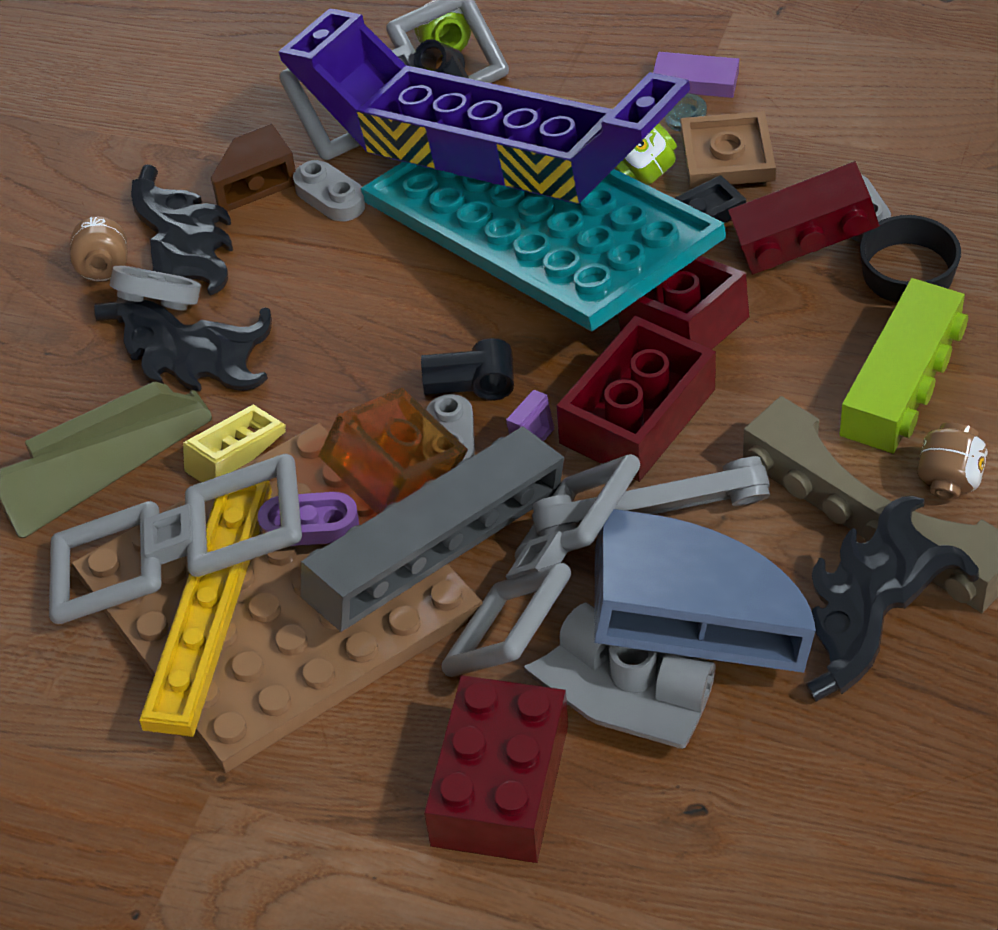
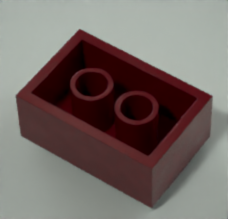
[556,316,716,482]
[424,675,568,863]

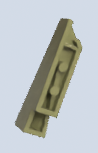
[0,382,212,538]

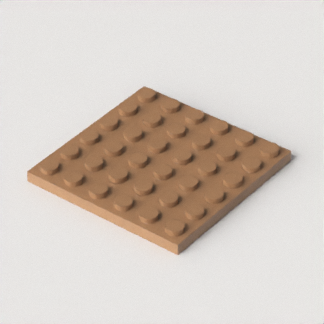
[72,423,482,773]

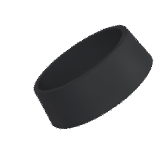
[860,215,961,303]

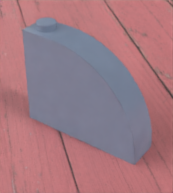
[594,509,816,673]

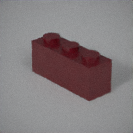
[728,161,880,275]

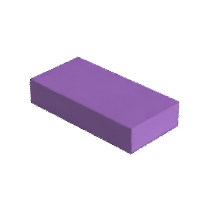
[653,52,739,98]

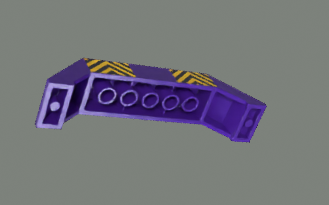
[278,8,690,204]

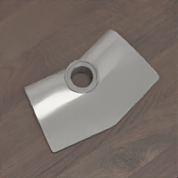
[524,603,716,749]

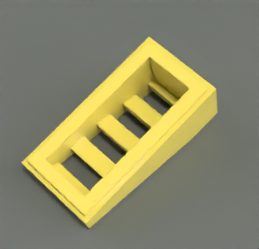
[183,404,286,482]

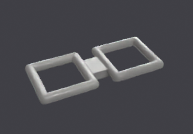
[279,0,509,160]
[49,454,302,624]
[441,454,640,677]

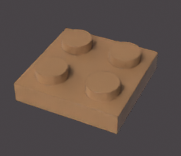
[680,111,776,188]

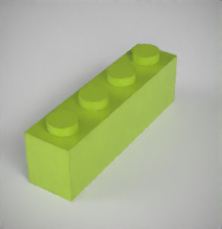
[839,278,968,454]

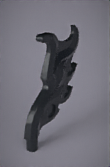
[131,164,233,296]
[94,297,272,391]
[805,496,979,702]

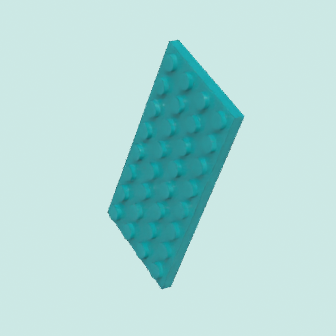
[361,162,726,332]

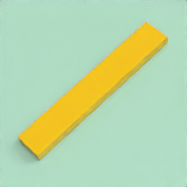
[139,481,272,737]

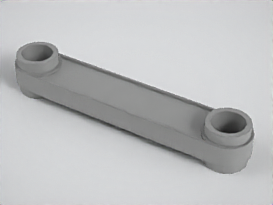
[532,456,770,537]

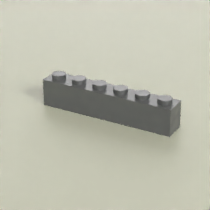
[300,426,564,632]

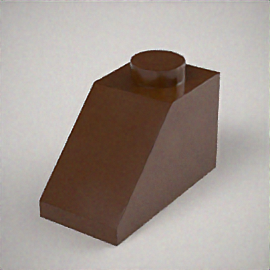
[211,124,296,212]

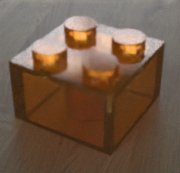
[318,388,468,514]

